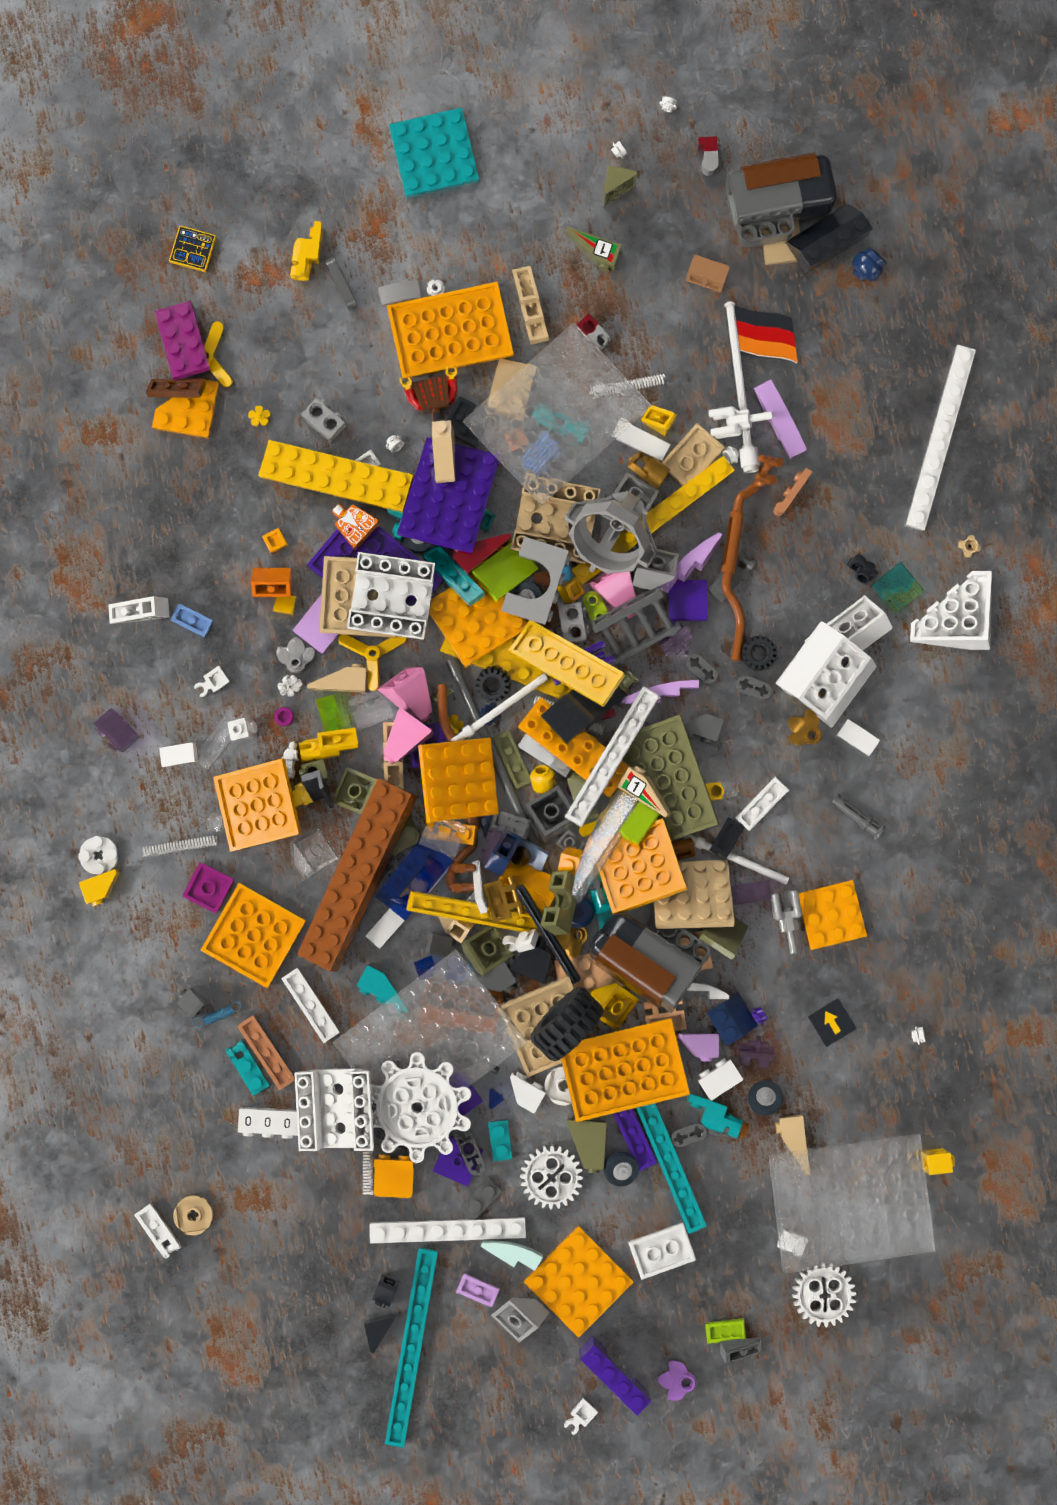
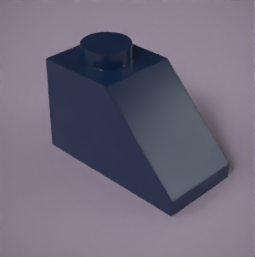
[485,829,522,876]

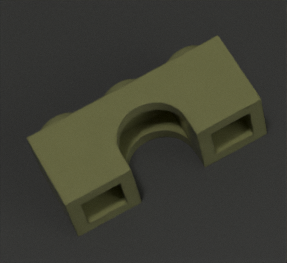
[540,871,581,935]

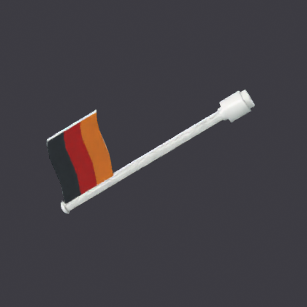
[724,301,798,473]

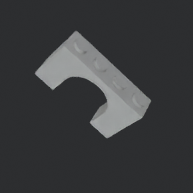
[501,537,571,625]

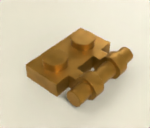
[482,876,525,923]

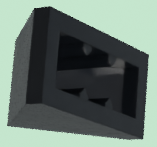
[364,1314,395,1354]

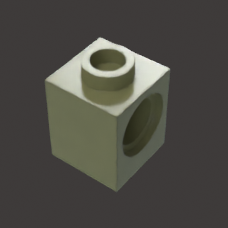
[299,759,330,781]

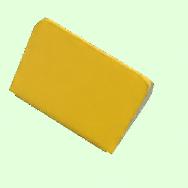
[557,577,585,603]
[273,595,297,615]

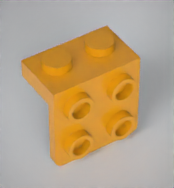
[374,1154,414,1198]

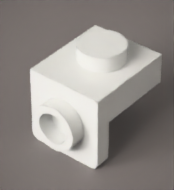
[227,718,258,741]

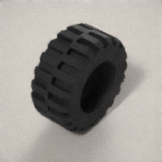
[530,987,604,1061]

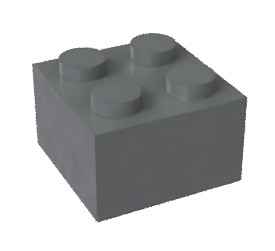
[525,786,577,843]

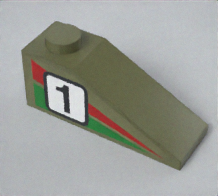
[566,227,622,272]

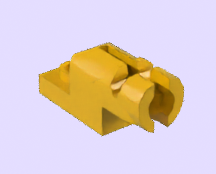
[290,221,323,281]
[299,728,358,762]

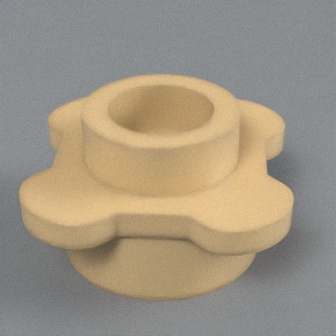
[958,535,981,558]

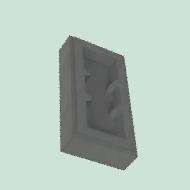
[491,810,532,839]

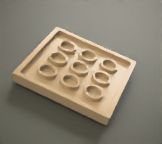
[319,556,396,638]
[654,860,734,929]
[497,976,594,1077]

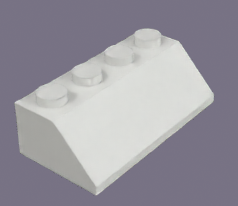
[804,595,892,666]

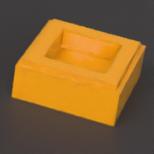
[262,527,288,554]

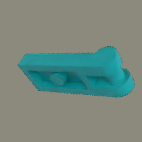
[225,1039,270,1096]

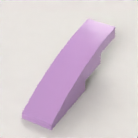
[754,380,807,458]
[661,533,722,593]
[621,680,699,704]

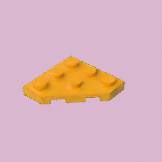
[152,379,219,439]

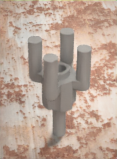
[769,890,802,954]

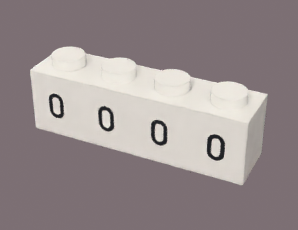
[238,1107,298,1139]

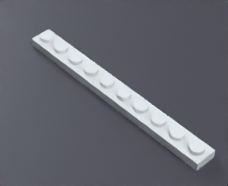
[905,345,976,531]

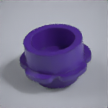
[751,1006,768,1025]

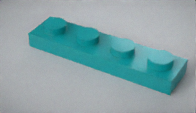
[423,545,485,607]

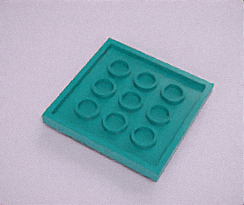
[389,107,479,198]

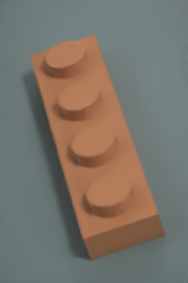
[237,1015,295,1091]

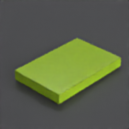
[472,542,539,602]

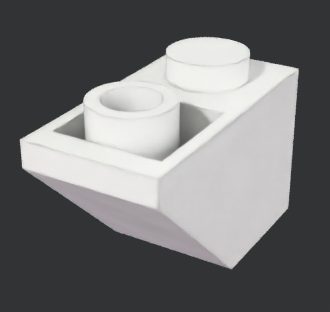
[510,1072,546,1113]

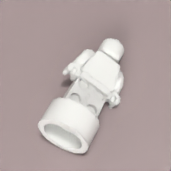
[281,741,299,779]

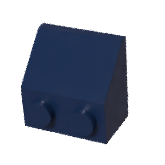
[705,992,758,1046]

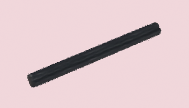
[515,884,581,984]

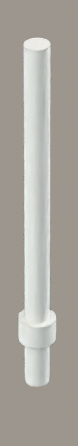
[451,673,548,742]
[681,834,789,885]

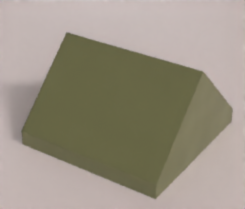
[602,165,637,206]

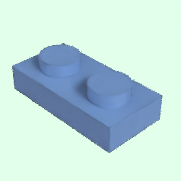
[170,604,214,638]

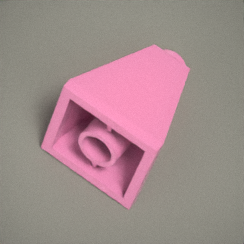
[588,571,636,619]
[378,667,433,723]
[383,708,434,765]

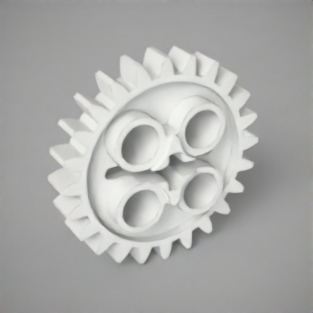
[520,1145,583,1209]
[792,1262,856,1327]

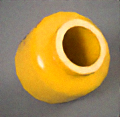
[530,765,557,794]

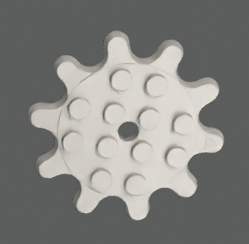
[371,1052,471,1163]

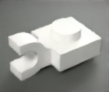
[502,929,539,952]

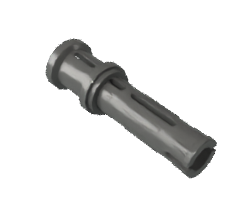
[831,794,886,840]

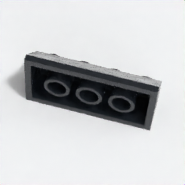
[785,204,873,274]

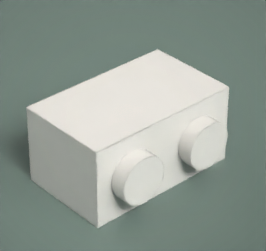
[697,1058,743,1101]

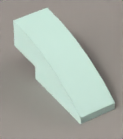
[481,1240,543,1271]

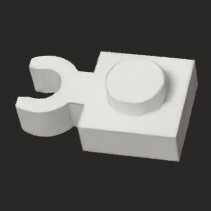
[194,666,230,698]
[564,1397,598,1435]

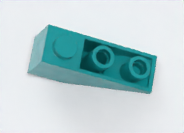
[356,964,410,1014]

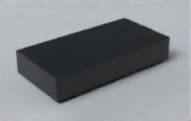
[709,817,745,860]

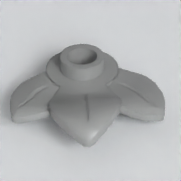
[277,637,315,674]

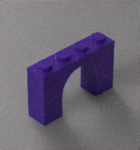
[579,1336,651,1416]

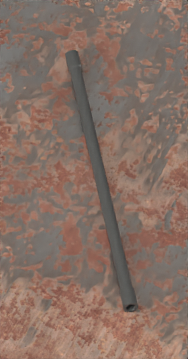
[446,657,556,904]

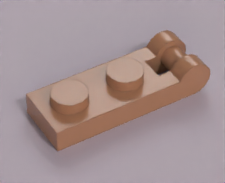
[773,468,812,516]

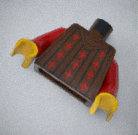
[399,365,458,422]

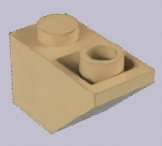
[438,916,476,943]

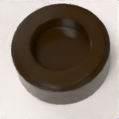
[511,846,531,867]

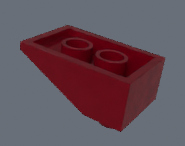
[453,533,512,576]

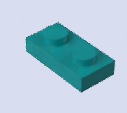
[488,1119,512,1162]

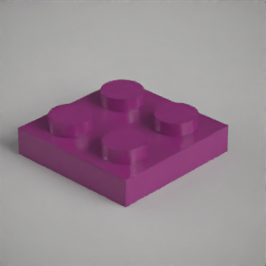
[182,862,235,914]

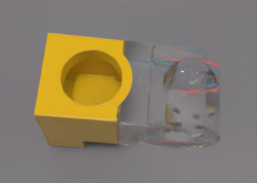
[706,781,741,801]

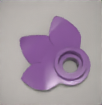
[657,1360,697,1401]

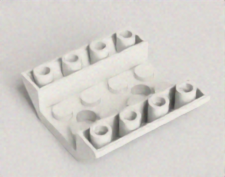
[347,552,435,640]
[775,622,877,728]
[295,1068,374,1151]

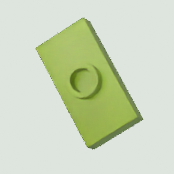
[705,1318,746,1344]

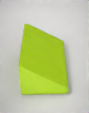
[620,801,659,845]

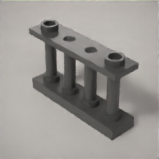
[591,586,682,665]

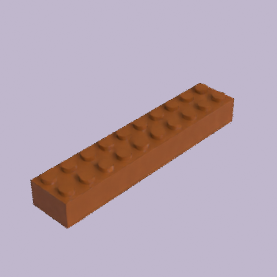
[297,778,418,971]

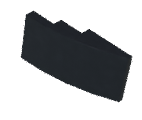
[541,689,625,745]

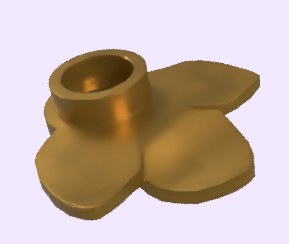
[788,709,822,746]
[556,927,588,958]

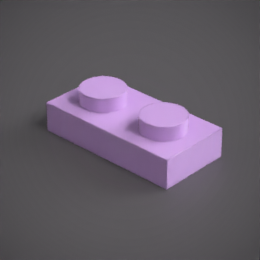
[456,1273,500,1307]

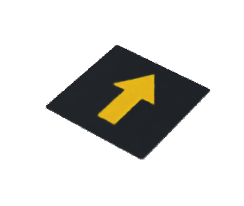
[808,999,856,1047]

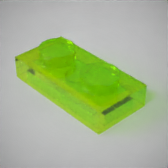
[315,694,344,732]

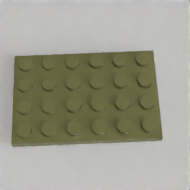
[609,714,719,840]

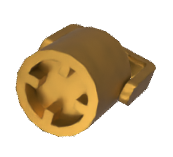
[628,451,671,490]

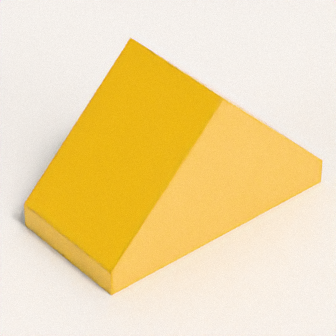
[641,405,677,436]

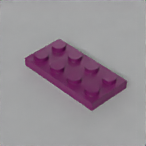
[154,301,210,381]

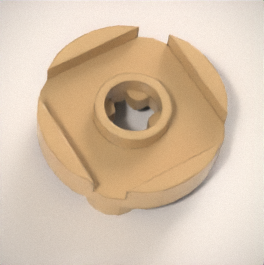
[173,1195,213,1235]

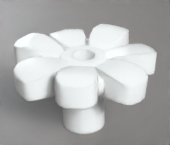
[278,675,303,697]

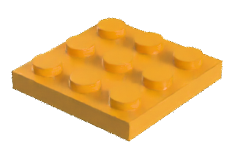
[799,880,867,950]

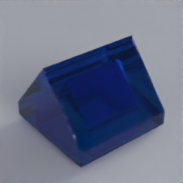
[414,955,439,980]
[489,1087,505,1109]

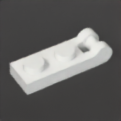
[135,1202,182,1259]

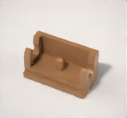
[685,254,730,293]

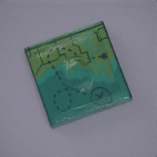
[871,562,925,615]

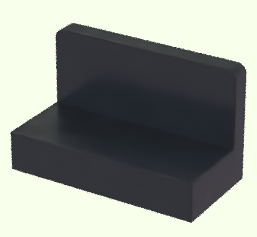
[301,770,334,809]

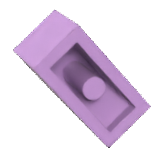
[676,1033,719,1061]

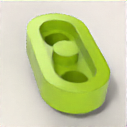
[583,591,608,621]

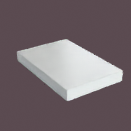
[628,1222,696,1280]

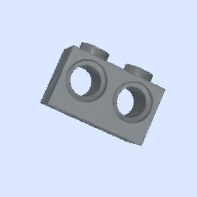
[301,398,346,443]
[558,602,590,644]

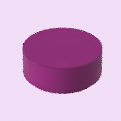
[274,707,294,727]

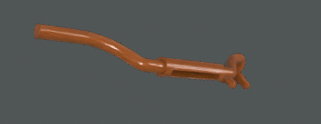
[721,454,784,662]
[437,684,480,893]

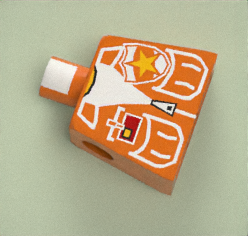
[332,504,380,551]

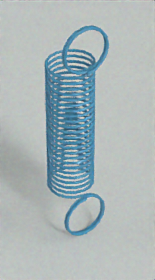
[193,1001,241,1027]

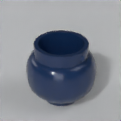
[852,247,887,282]
[571,896,595,929]

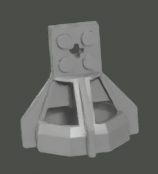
[564,472,660,574]

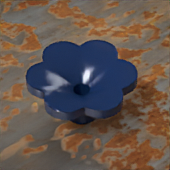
[481,702,499,726]

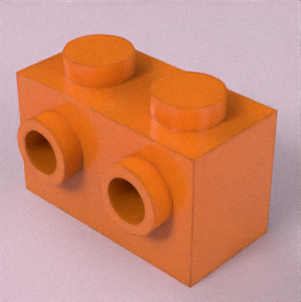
[251,568,293,597]

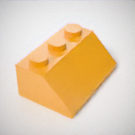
[499,860,556,915]

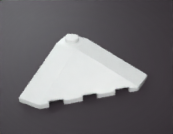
[910,571,992,650]

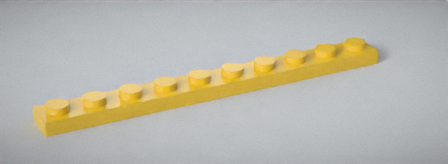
[571,456,735,586]

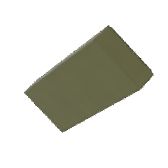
[492,730,531,790]

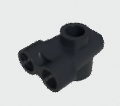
[846,553,879,584]

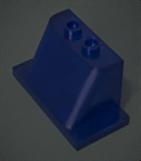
[375,836,454,921]

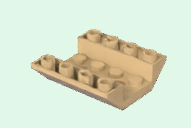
[511,475,600,564]

